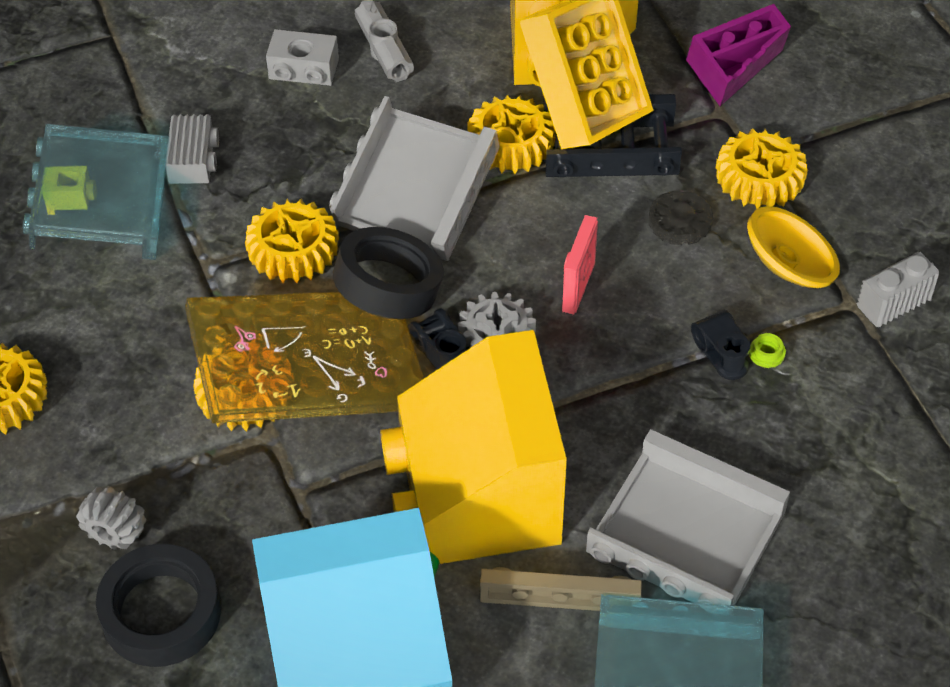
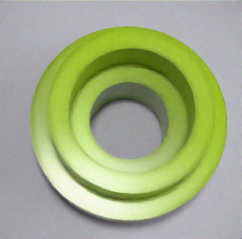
[749,333,786,368]

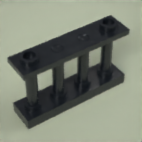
[543,94,682,177]

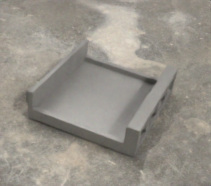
[329,96,500,261]
[586,429,790,619]

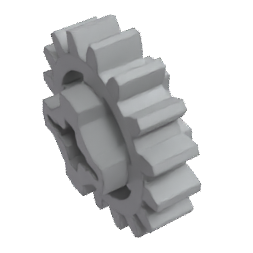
[458,292,536,348]

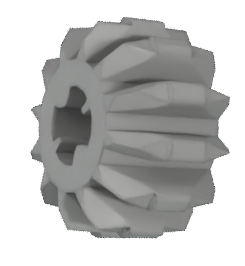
[76,486,146,550]

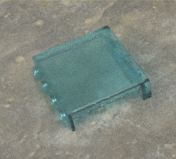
[23,124,169,260]
[594,594,764,687]

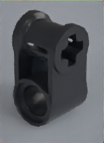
[408,308,467,370]
[691,310,750,380]

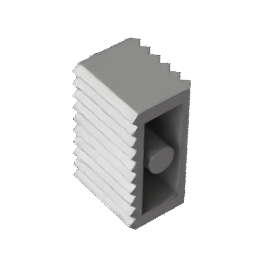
[165,114,219,184]
[857,252,939,327]

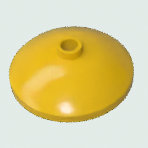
[747,206,840,288]

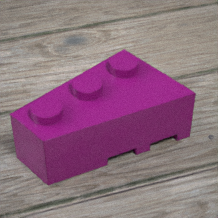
[686,4,791,106]

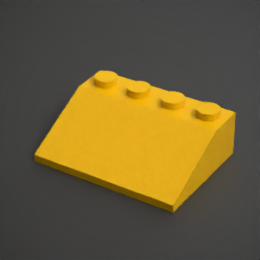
[519,0,654,149]

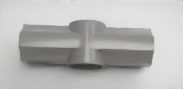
[355,0,414,82]

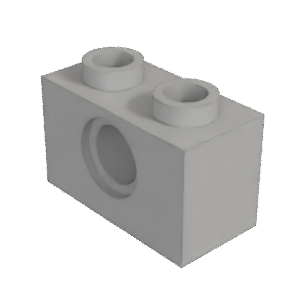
[266,29,339,86]

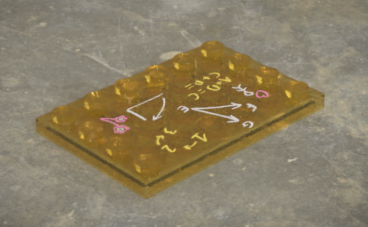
[185,292,424,423]

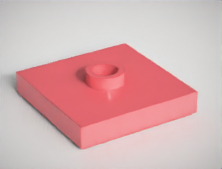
[562,215,598,315]

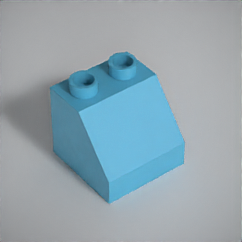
[252,508,452,687]

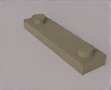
[480,567,642,614]

